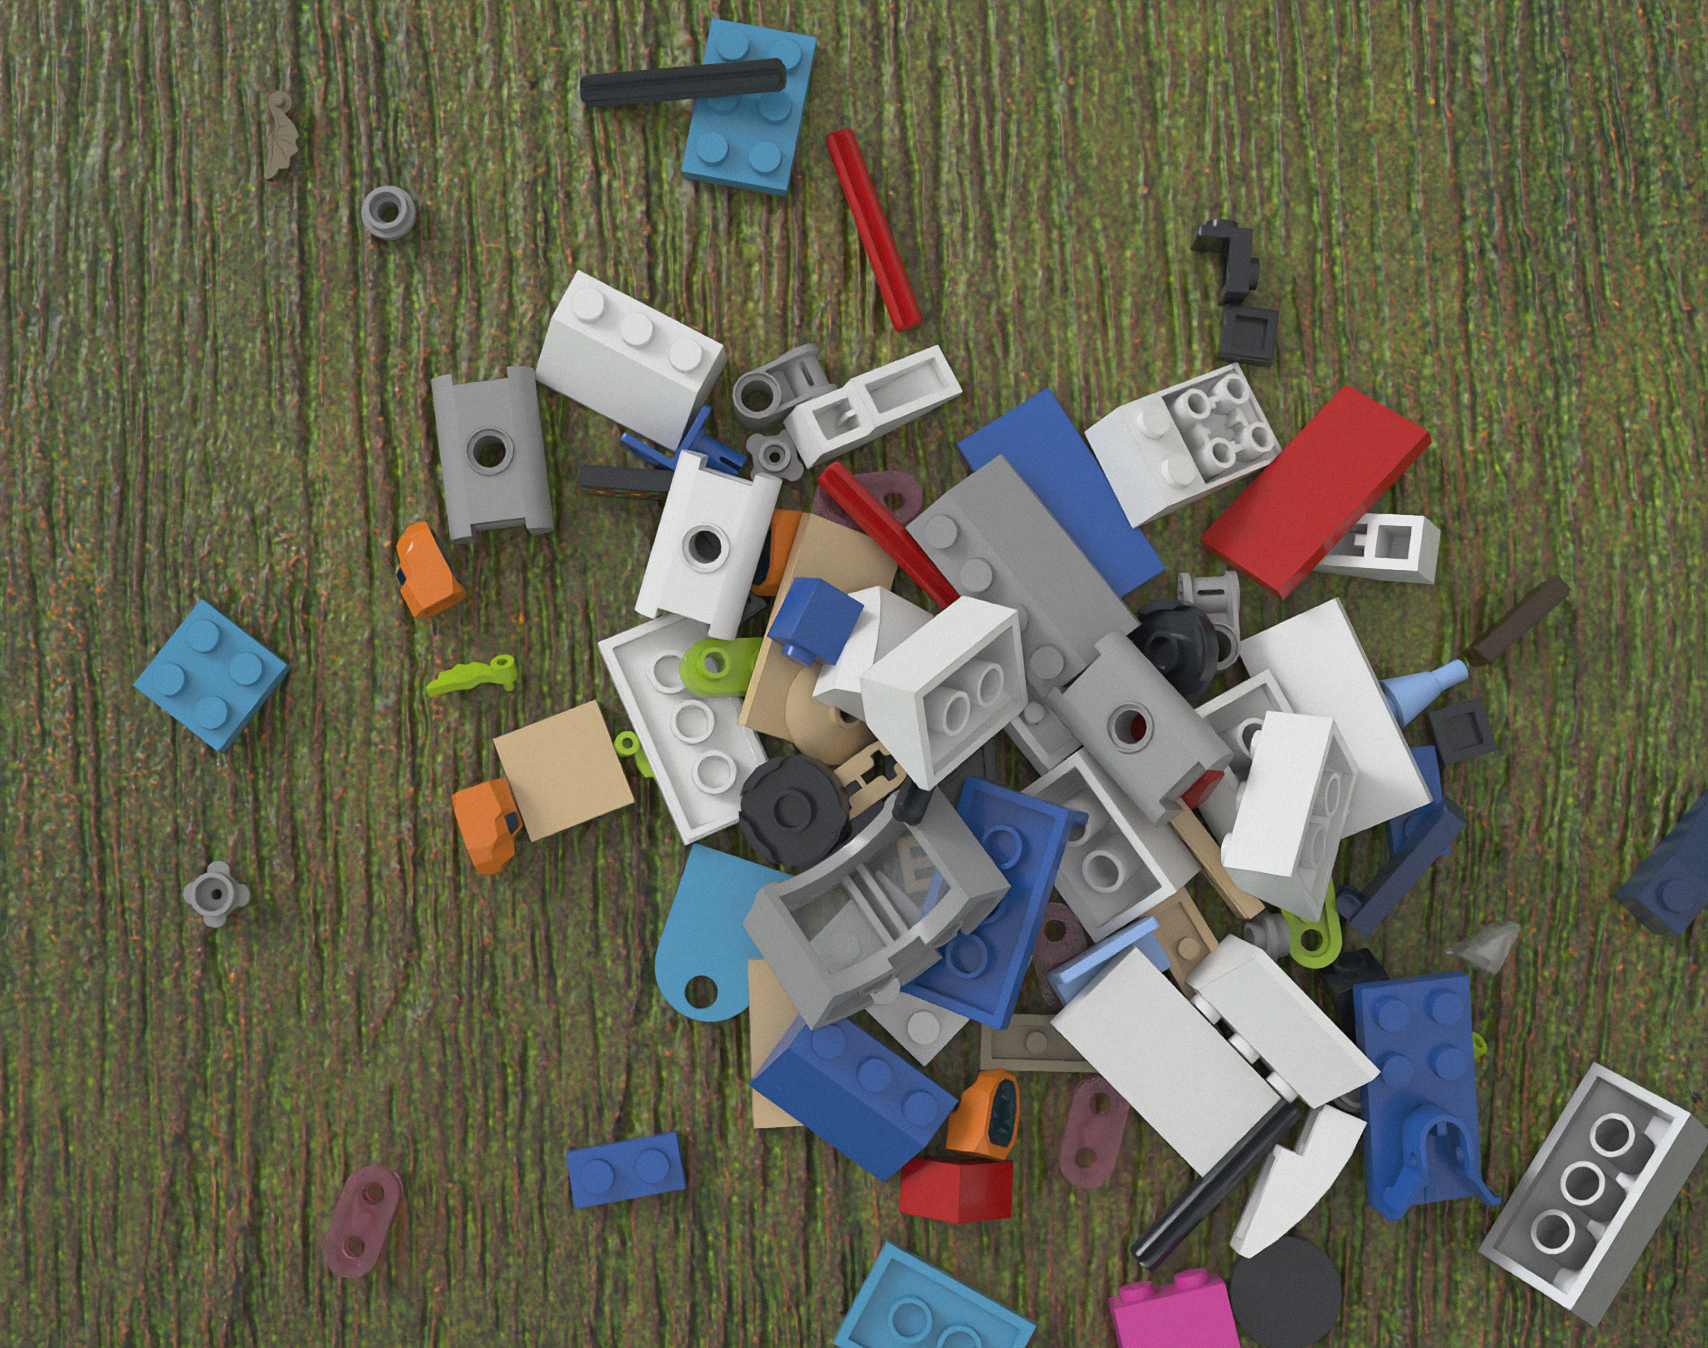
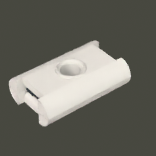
[635,449,782,641]

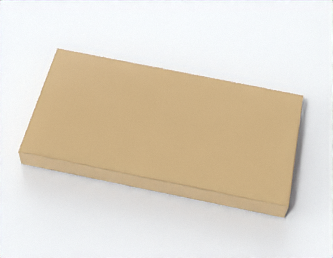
[737,513,898,744]

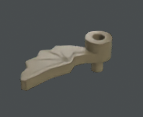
[263,90,301,181]

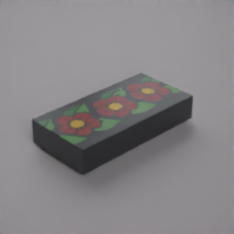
[579,464,675,501]

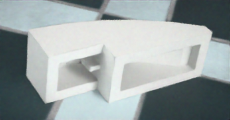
[783,345,963,469]
[1229,1104,1367,1259]

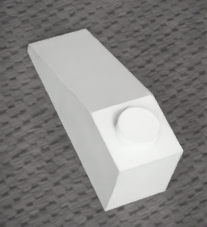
[1312,513,1441,584]

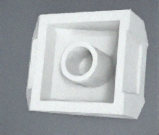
[812,585,933,722]

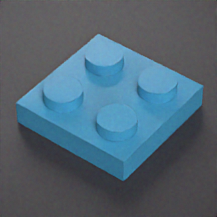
[133,599,292,753]

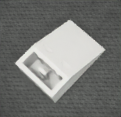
[1084,362,1282,529]

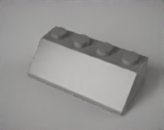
[905,454,1141,700]
[1478,1062,1708,1328]

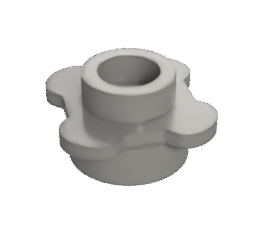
[746,429,804,482]
[183,861,251,928]

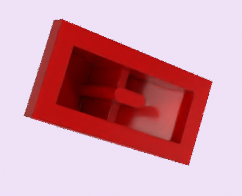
[899,1155,1013,1224]

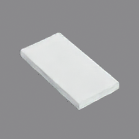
[1240,597,1433,840]
[597,612,769,846]
[1050,944,1281,1177]

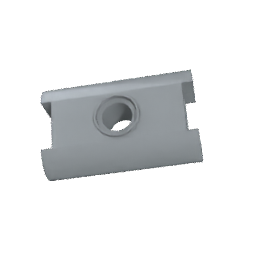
[431,366,554,544]
[1045,629,1235,828]

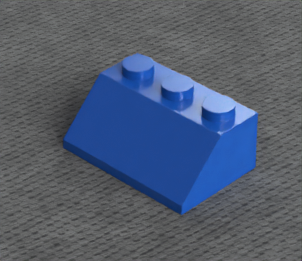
[748,1014,959,1182]

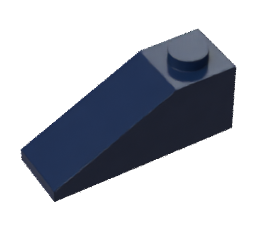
[1613,788,1708,936]

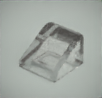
[1445,920,1521,975]

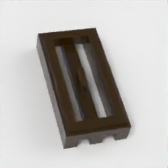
[1461,575,1571,667]

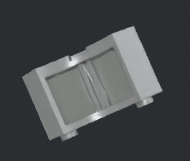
[742,785,1011,1031]

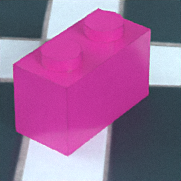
[1107,1268,1241,1348]

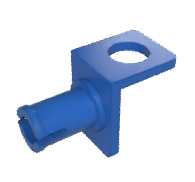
[619,404,747,476]

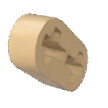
[834,741,907,821]

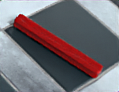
[826,128,922,332]
[818,461,961,610]

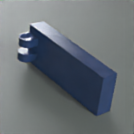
[1336,796,1467,937]

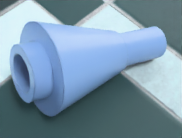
[1378,659,1468,730]

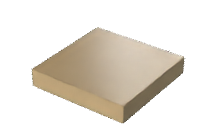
[493,699,636,842]

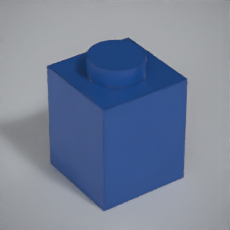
[767,577,864,669]

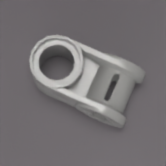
[732,343,838,431]
[1177,570,1241,677]

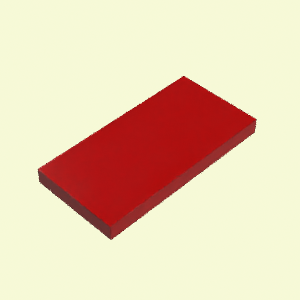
[1199,384,1432,601]

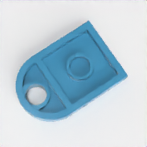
[655,843,795,1022]

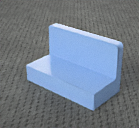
[1045,916,1172,1007]

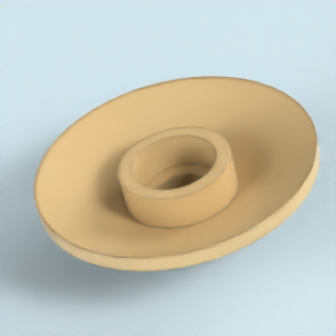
[784,663,877,765]

